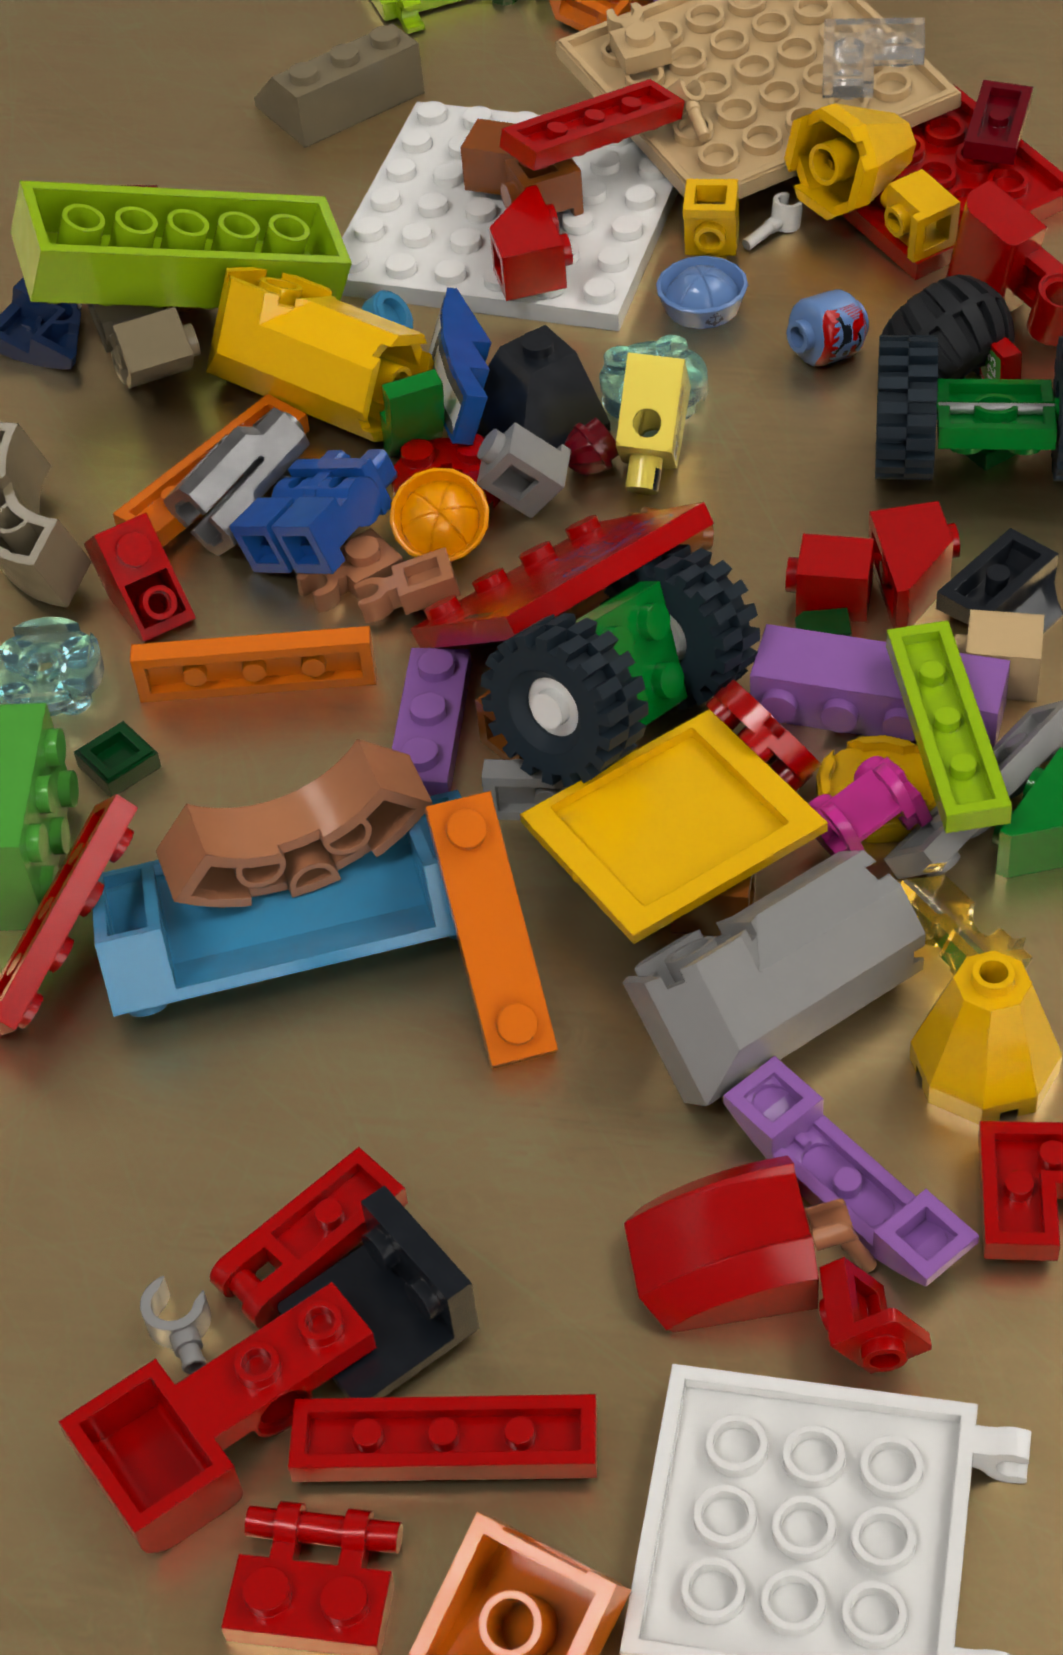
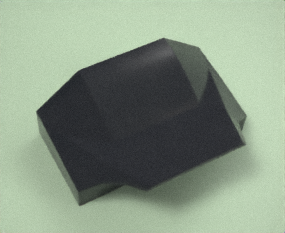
[936,528,1063,634]

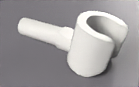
[742,192,803,251]

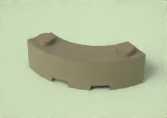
[87,304,201,389]
[0,422,92,607]

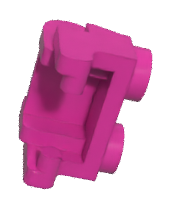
[808,756,933,856]

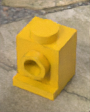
[880,169,961,263]
[683,179,739,259]

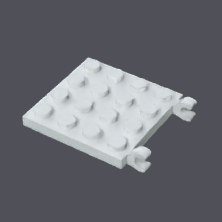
[620,1364,1031,1655]

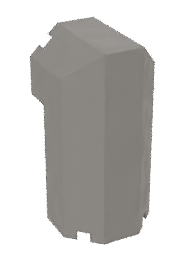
[623,850,926,1106]

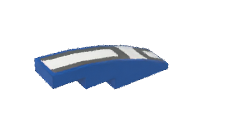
[429,287,492,445]

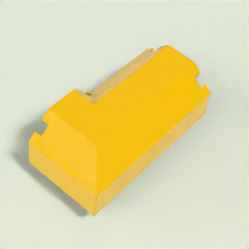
[206,267,434,442]

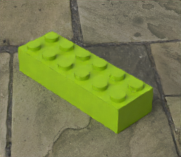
[11,180,352,309]

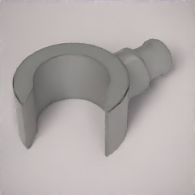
[140,1275,211,1374]

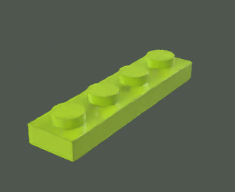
[886,620,1012,833]

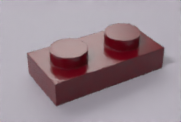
[963,80,1033,165]

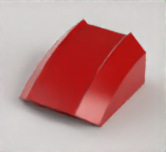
[624,1155,819,1333]

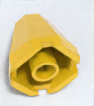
[784,103,916,220]
[910,950,1062,1125]

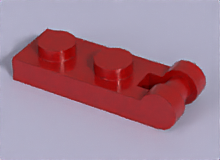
[210,1147,408,1329]

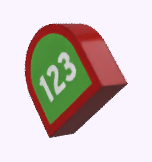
[979,337,1022,379]

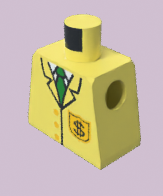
[616,352,691,495]

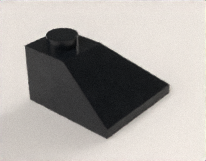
[476,325,611,449]

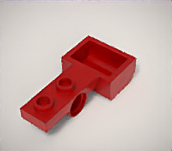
[946,180,1063,346]
[58,1282,377,1553]

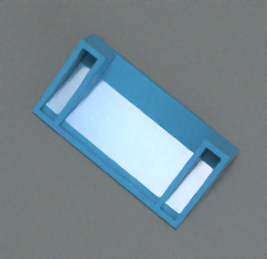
[92,790,462,1017]

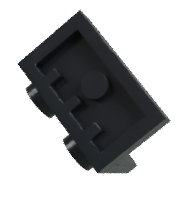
[277,1185,480,1398]

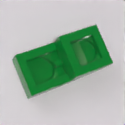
[380,369,444,458]

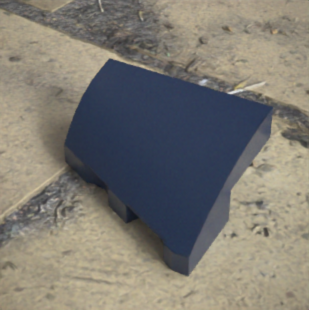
[0,277,82,369]

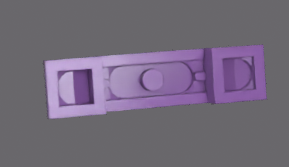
[723,1056,979,1287]

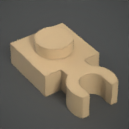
[606,2,673,76]

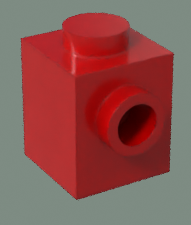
[785,533,874,623]

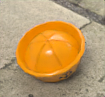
[389,467,490,562]

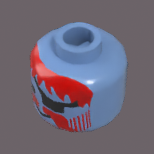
[787,289,869,367]

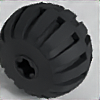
[881,275,1015,379]

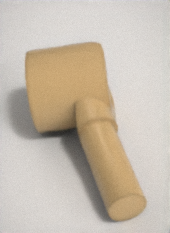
[667,78,710,142]

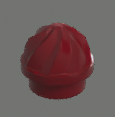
[564,417,619,476]

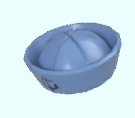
[656,255,748,329]

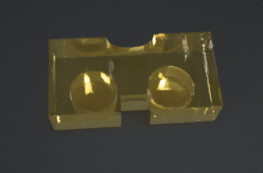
[900,862,1033,976]

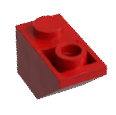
[489,185,573,301]
[84,512,196,643]

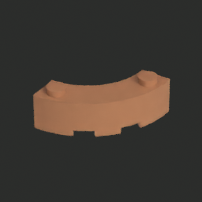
[156,739,433,908]

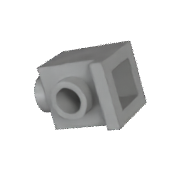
[477,422,571,519]

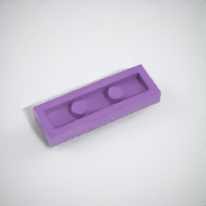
[392,648,472,796]

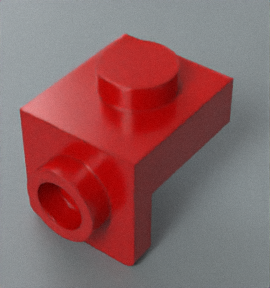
[819,1257,932,1374]

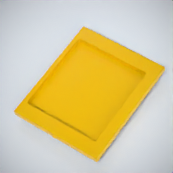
[520,709,828,944]

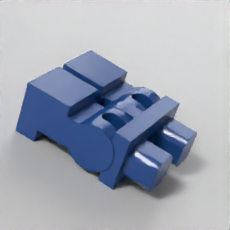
[229,449,397,574]

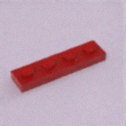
[499,79,685,171]
[0,794,138,1036]
[288,1394,598,1482]

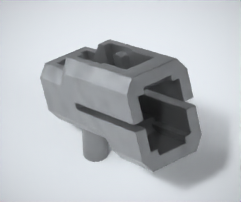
[163,407,310,556]

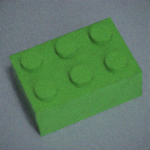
[0,703,79,931]

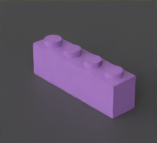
[750,624,1010,748]

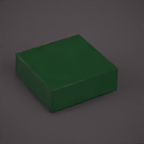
[74,721,161,797]

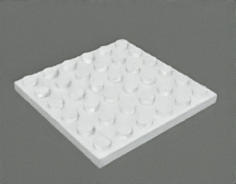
[342,101,678,331]

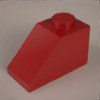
[868,501,960,629]

